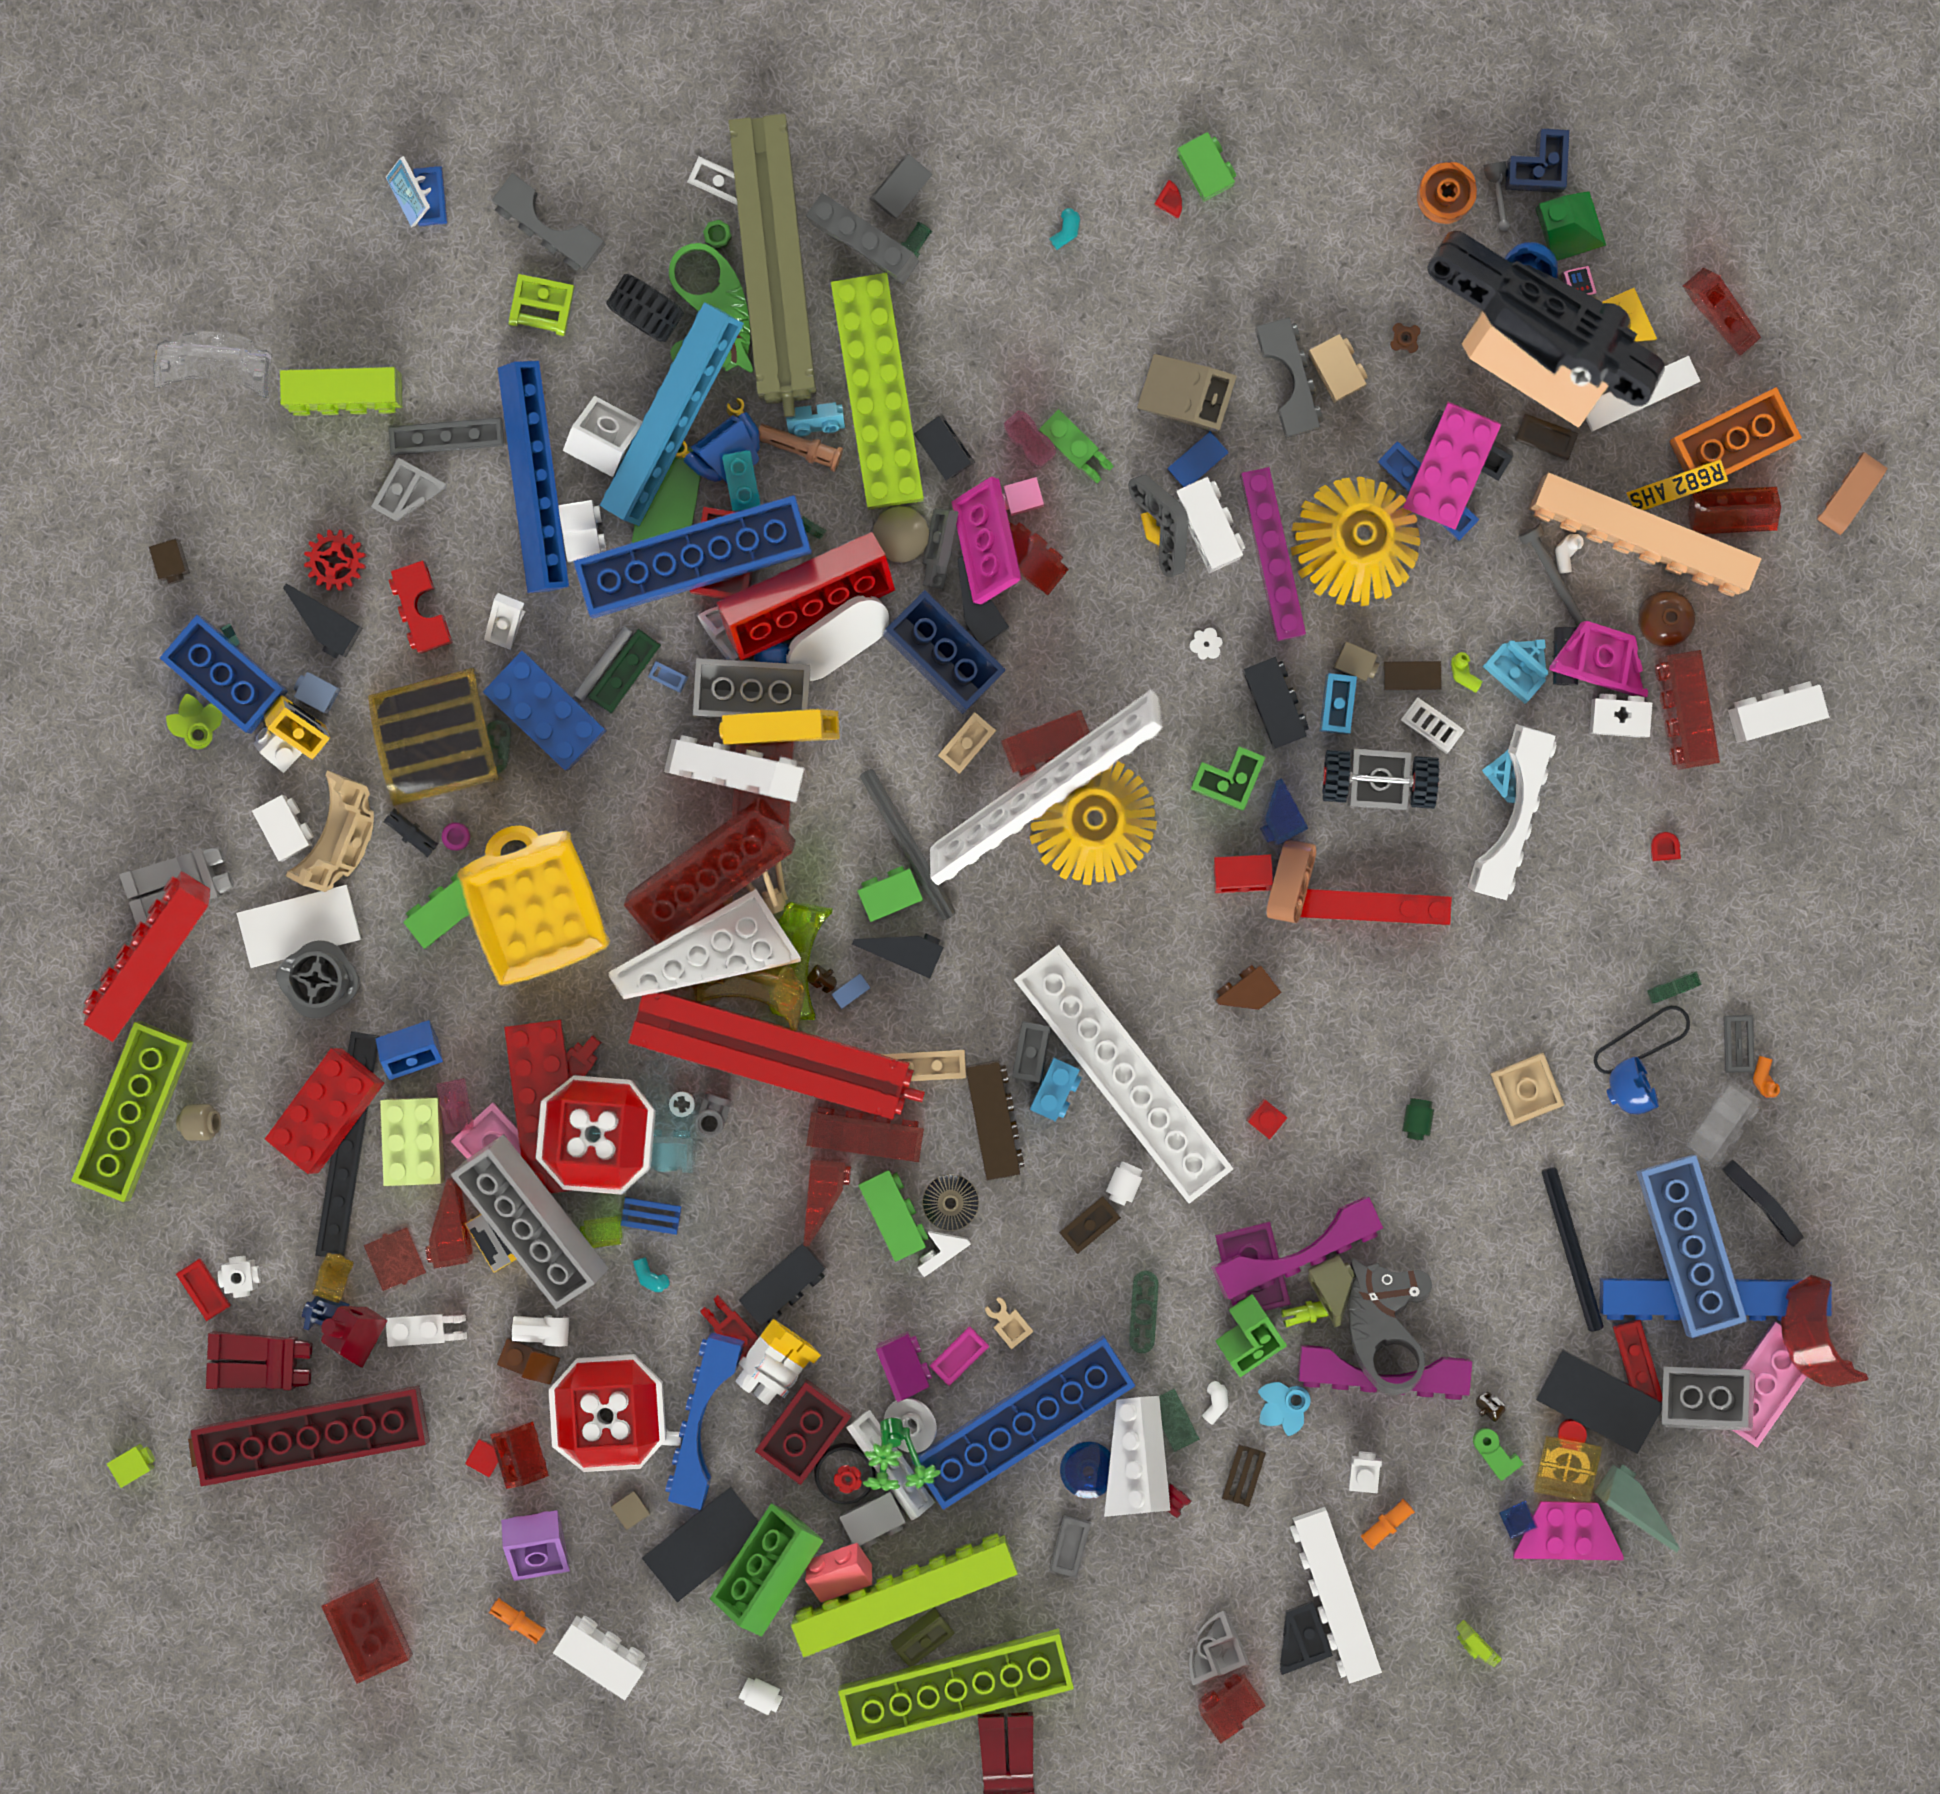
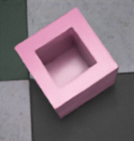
[1003,477,1044,516]

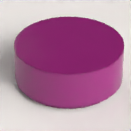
[442,822,471,851]

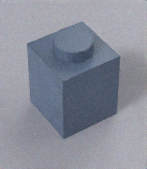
[293,672,341,714]

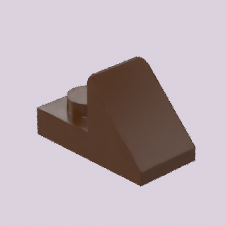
[497,1338,560,1385]

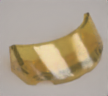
[692,965,805,1031]

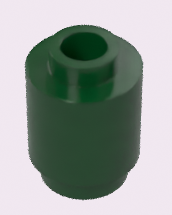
[1402,1098,1434,1141]

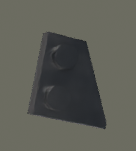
[1280,1601,1333,1675]

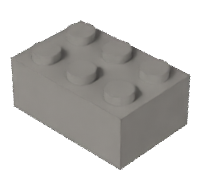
[1662,1367,1755,1431]

